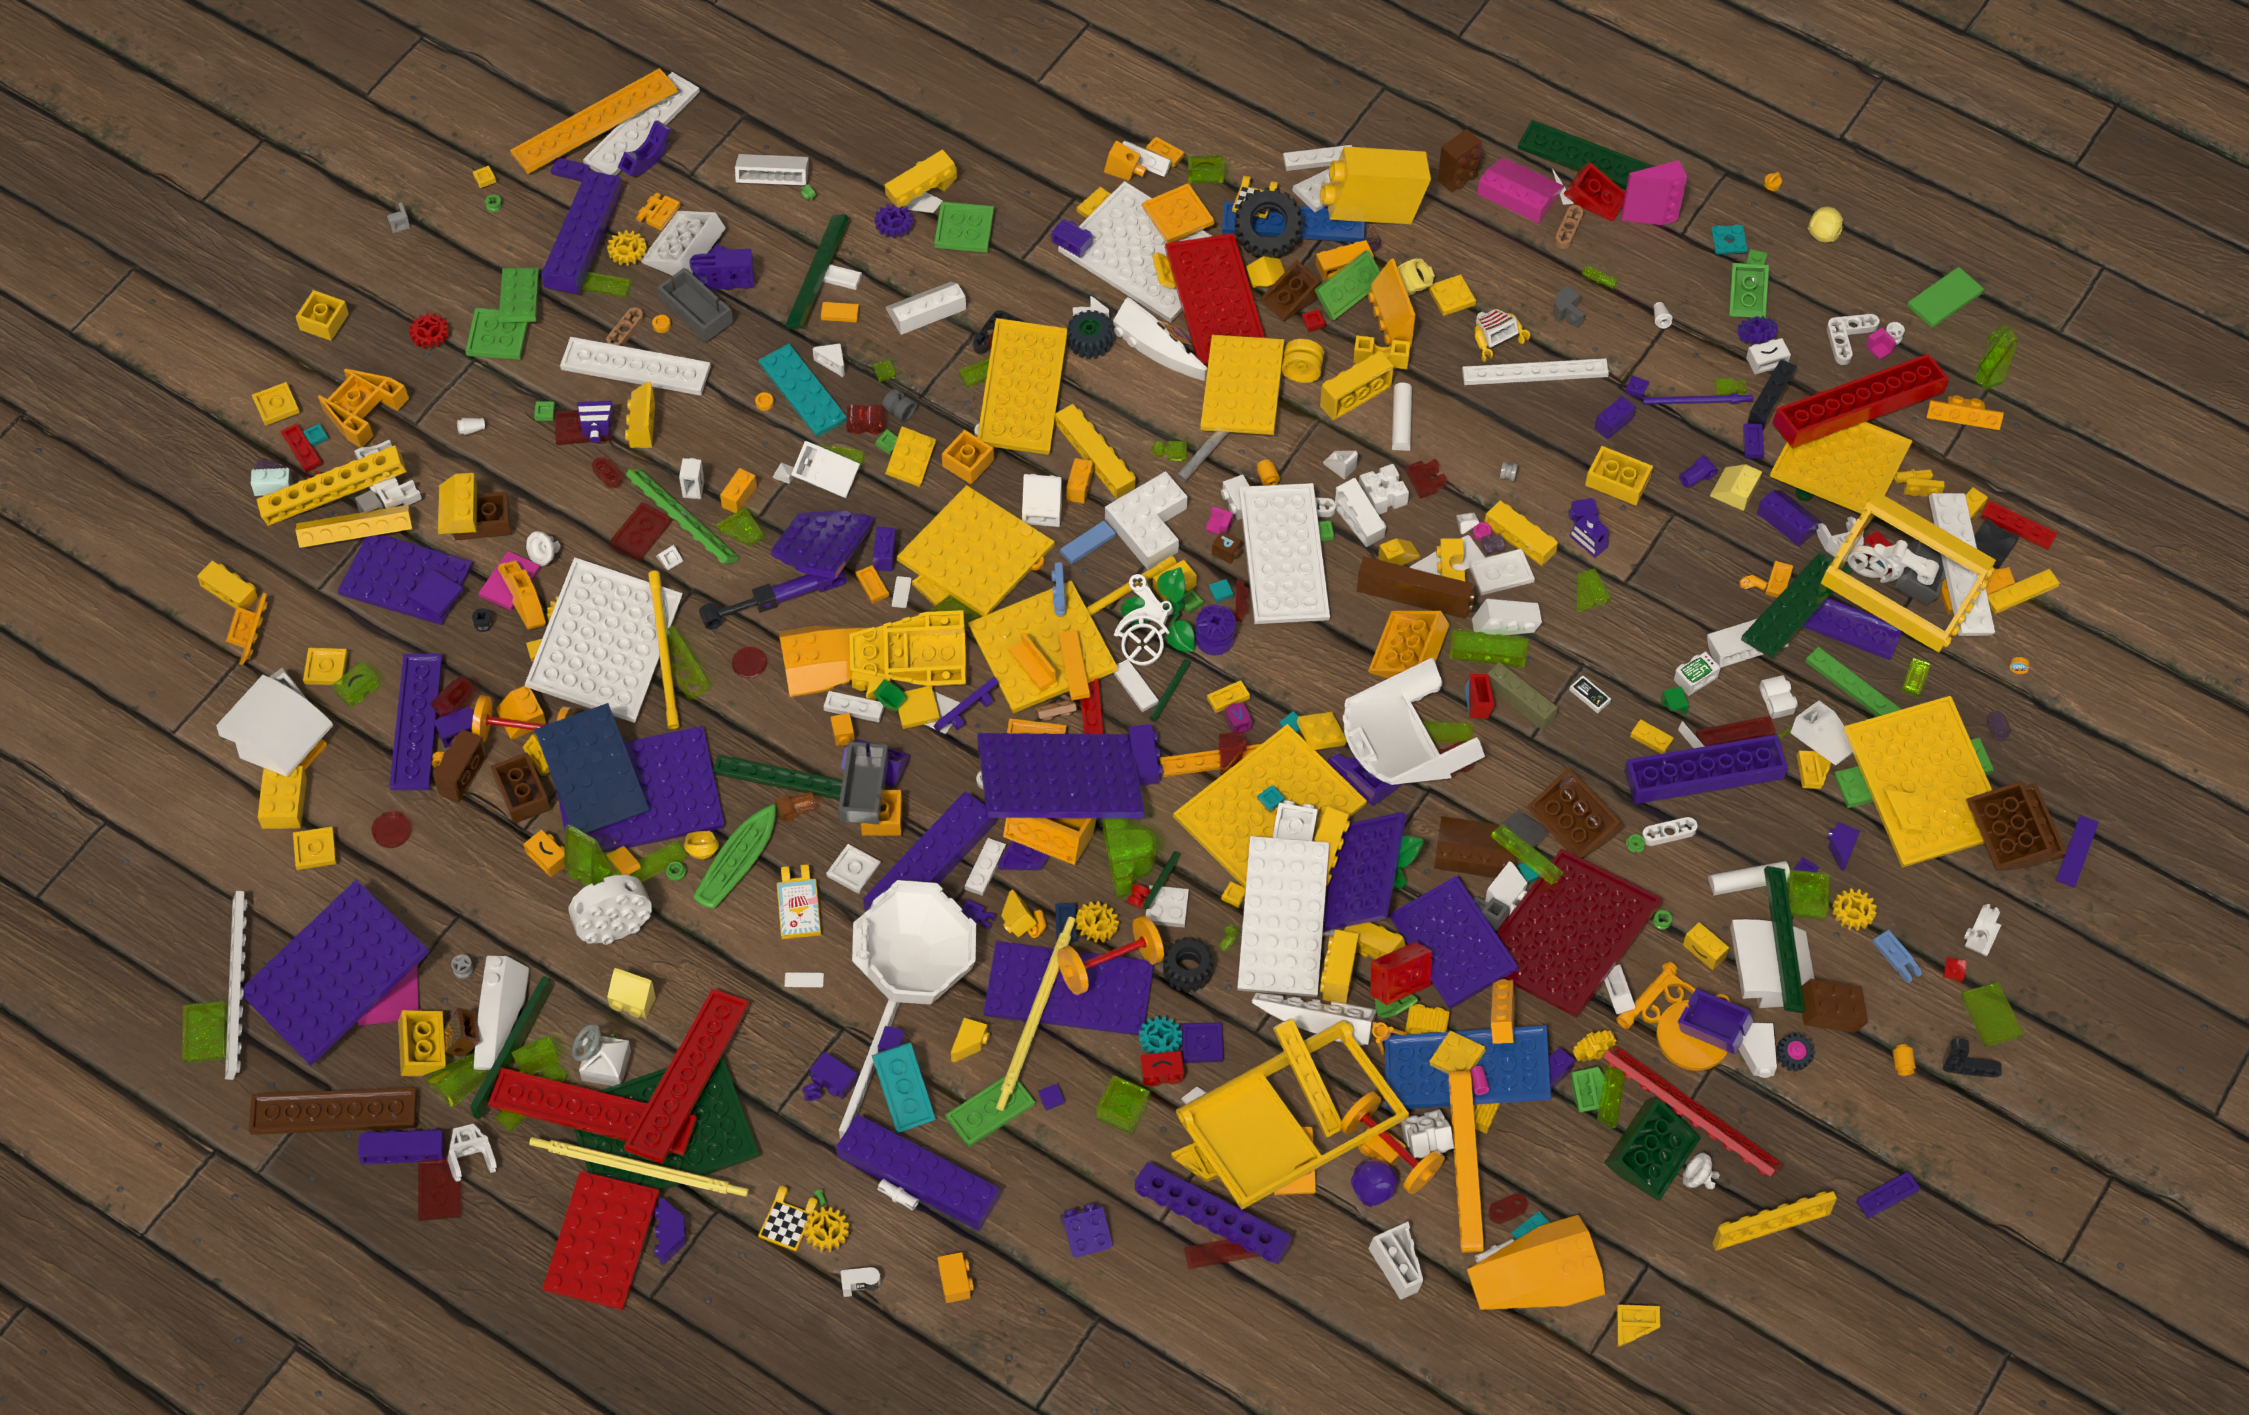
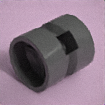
[882,389,917,422]

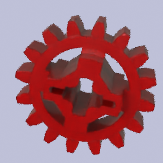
[409,313,449,349]

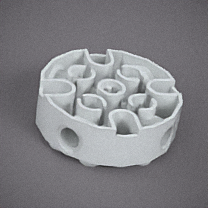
[568,875,652,945]

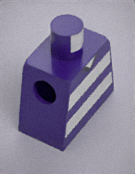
[577,401,614,443]
[1570,513,1608,558]

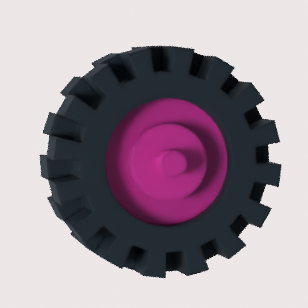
[1776,1033,1815,1072]

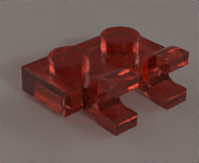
[1405,459,1447,499]

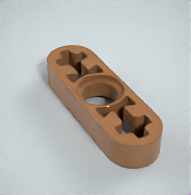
[1555,205,1583,249]
[606,307,643,346]

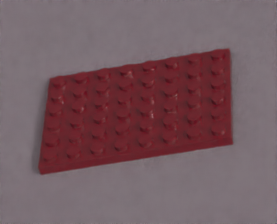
[1496,849,1662,1018]

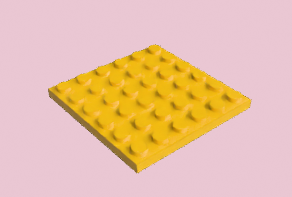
[1770,422,1912,519]
[897,485,1055,616]
[968,581,1118,714]

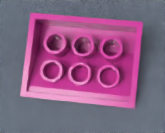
[1477,157,1564,223]
[1621,160,1687,225]
[357,965,419,1026]

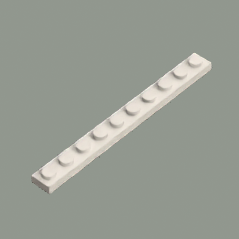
[225,891,247,1080]

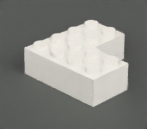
[1105,471,1187,570]

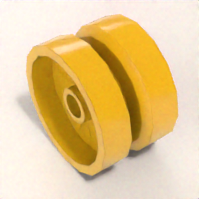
[1281,339,1324,383]

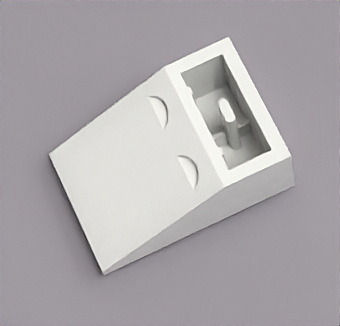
[791,441,860,498]
[1022,474,1062,527]
[1790,701,1853,765]

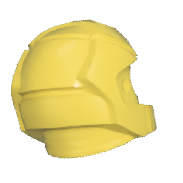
[1808,206,1843,242]
[1397,258,1435,295]

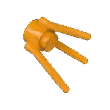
[1372,1022,1409,1055]

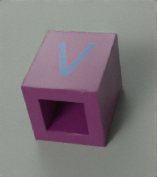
[1225,702,1252,736]

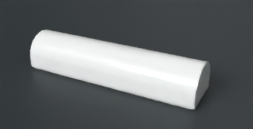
[1392,383,1412,451]
[1708,861,1790,895]

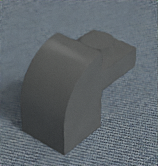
[1553,285,1584,328]
[1473,896,1510,931]

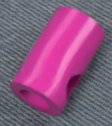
[1470,1066,1489,1095]

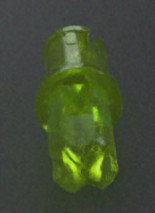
[1582,266,1618,289]

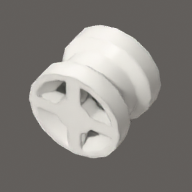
[1886,322,1905,345]

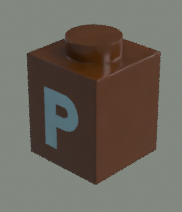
[1212,531,1242,564]

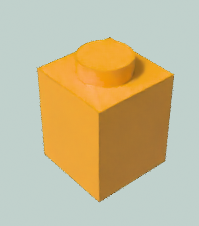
[830,713,855,746]

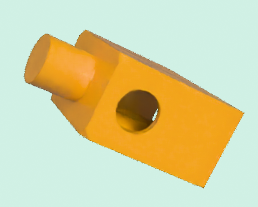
[1104,141,1147,181]

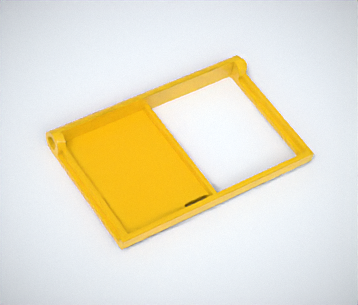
[1176,1020,1409,1210]

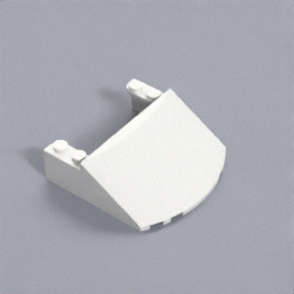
[1343,658,1485,785]

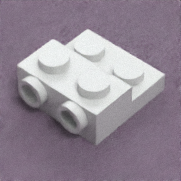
[1273,800,1318,841]

